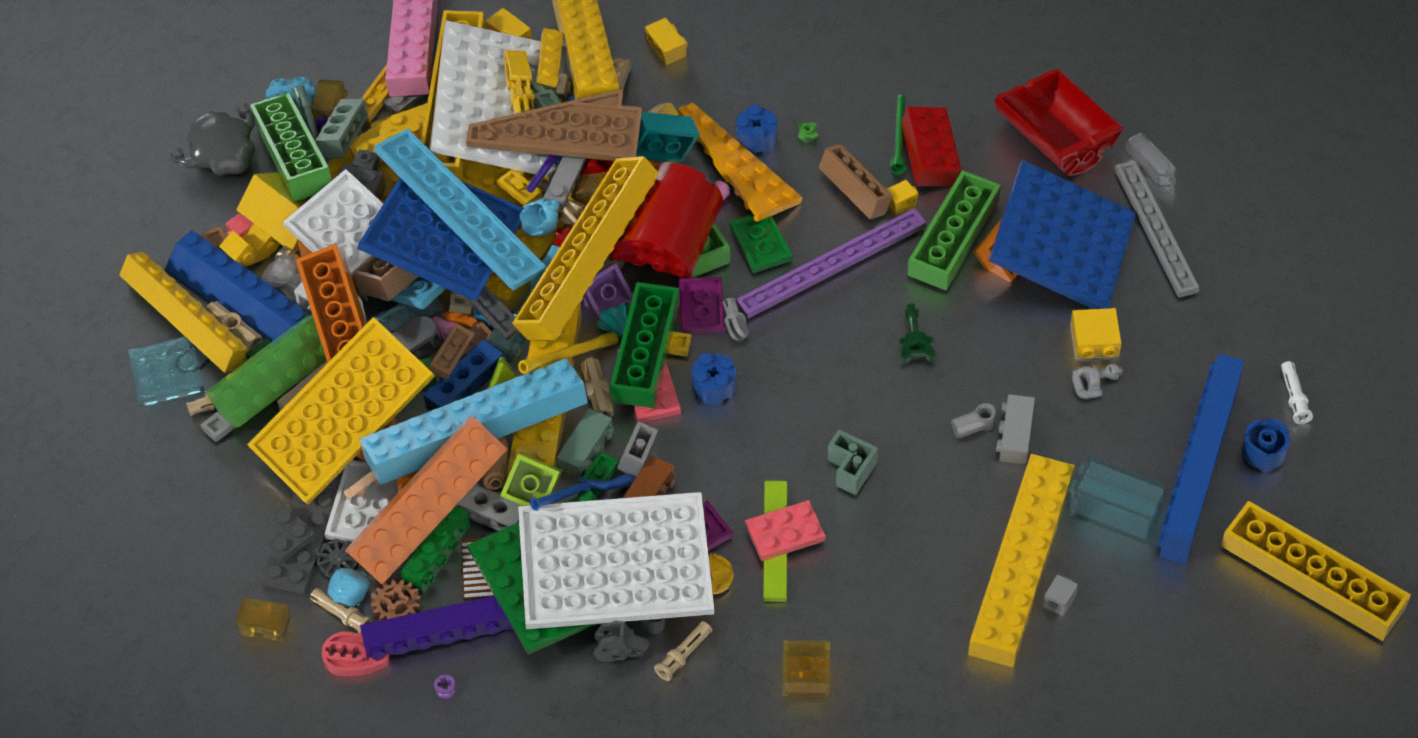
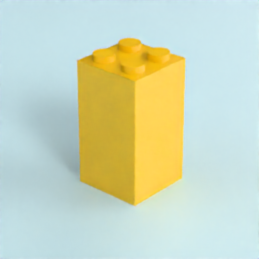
[236,172,312,252]

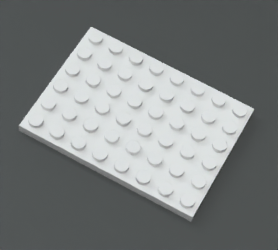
[430,20,565,176]
[518,492,714,629]

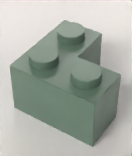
[827,430,878,495]

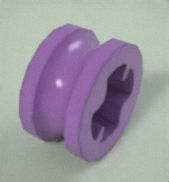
[434,675,456,698]

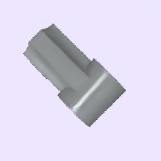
[951,403,996,439]

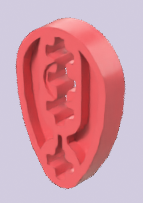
[322,632,390,676]

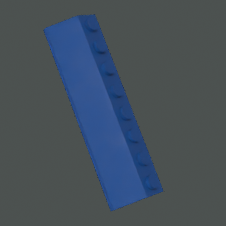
[165,230,311,342]

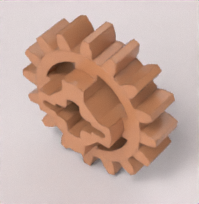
[371,579,422,621]

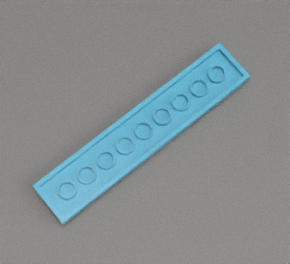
[374,128,547,291]

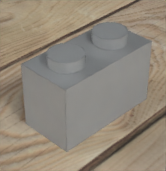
[617,421,658,477]

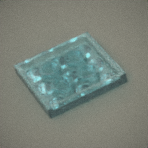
[128,337,205,406]

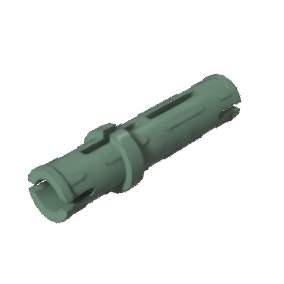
[292,85,319,141]

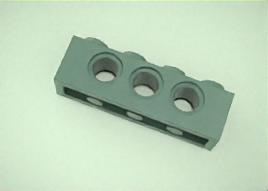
[315,98,368,159]

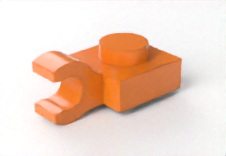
[441,309,478,330]

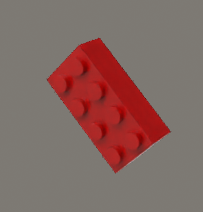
[901,106,962,187]

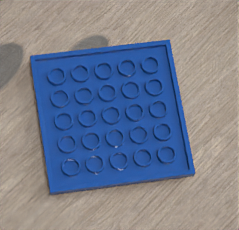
[988,160,1136,309]
[357,178,524,301]

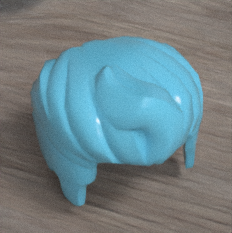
[520,198,559,237]
[328,568,370,607]

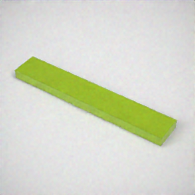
[763,481,787,602]

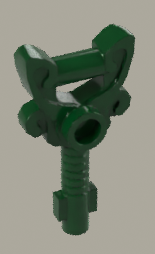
[899,303,936,365]

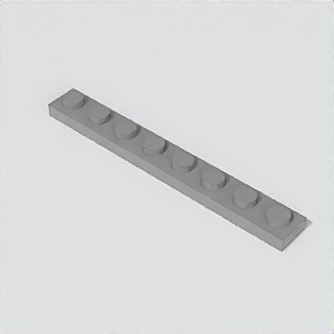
[1115,160,1199,298]

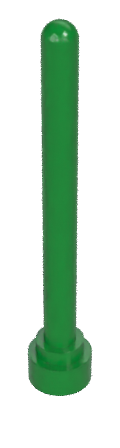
[890,94,907,174]

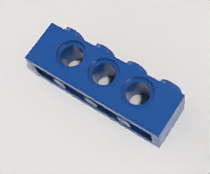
[423,340,503,411]

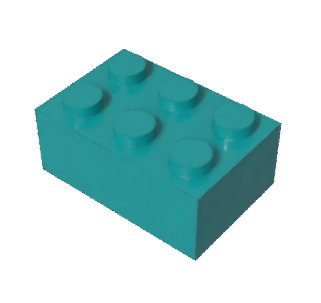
[636,112,700,163]

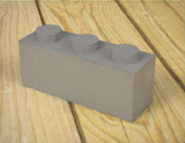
[996,394,1035,465]

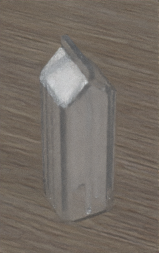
[1125,132,1176,193]

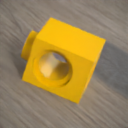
[887,180,919,217]

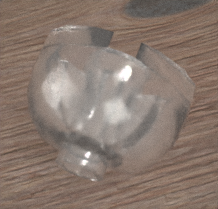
[261,246,301,289]

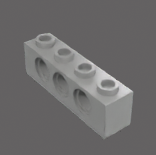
[456,483,522,531]

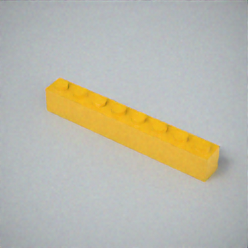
[119,252,249,373]

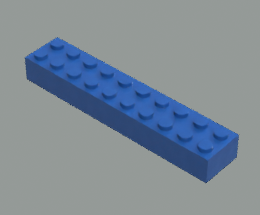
[1157,354,1245,564]

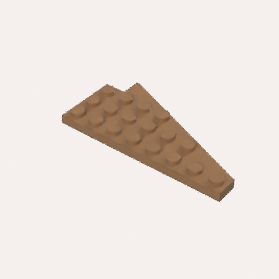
[466,89,642,161]

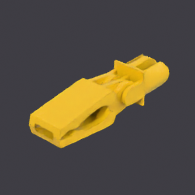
[503,49,535,114]

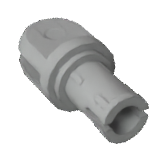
[723,298,749,341]

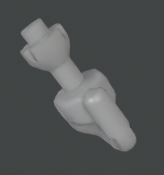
[1072,363,1123,399]

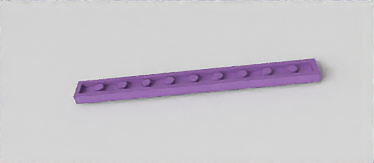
[736,208,926,319]

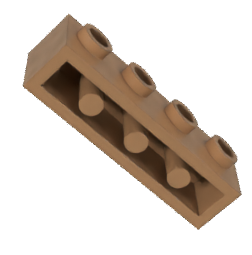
[818,144,893,220]

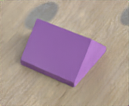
[581,263,633,320]

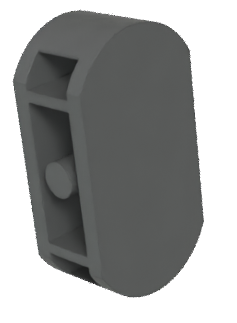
[391,316,443,360]

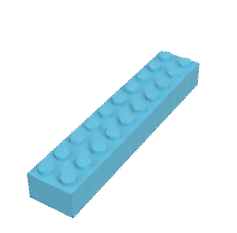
[360,358,588,485]

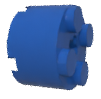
[736,105,777,154]
[692,353,736,405]
[1241,418,1290,472]

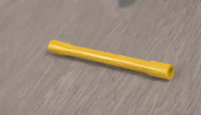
[518,331,619,374]

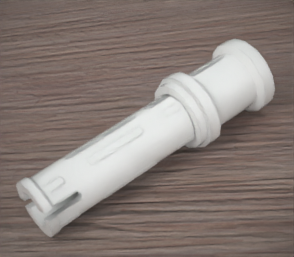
[1281,361,1313,424]

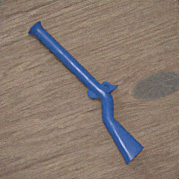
[530,473,636,511]

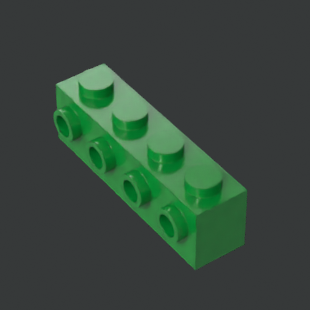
[401,506,470,595]

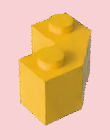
[219,224,280,267]

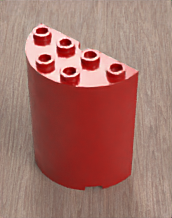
[994,68,1123,176]
[609,162,723,278]

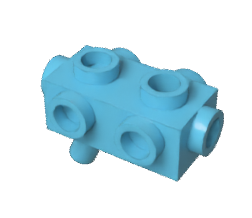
[266,77,316,104]

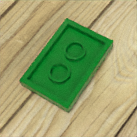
[729,214,793,273]

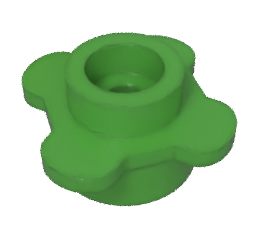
[797,122,818,142]

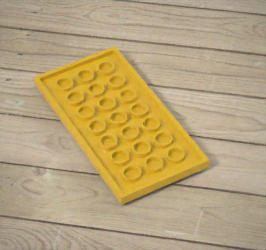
[247,317,435,505]

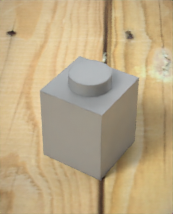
[1043,574,1078,617]

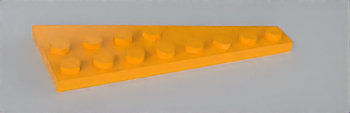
[677,102,803,222]

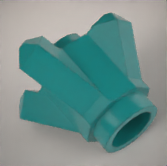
[596,302,629,339]

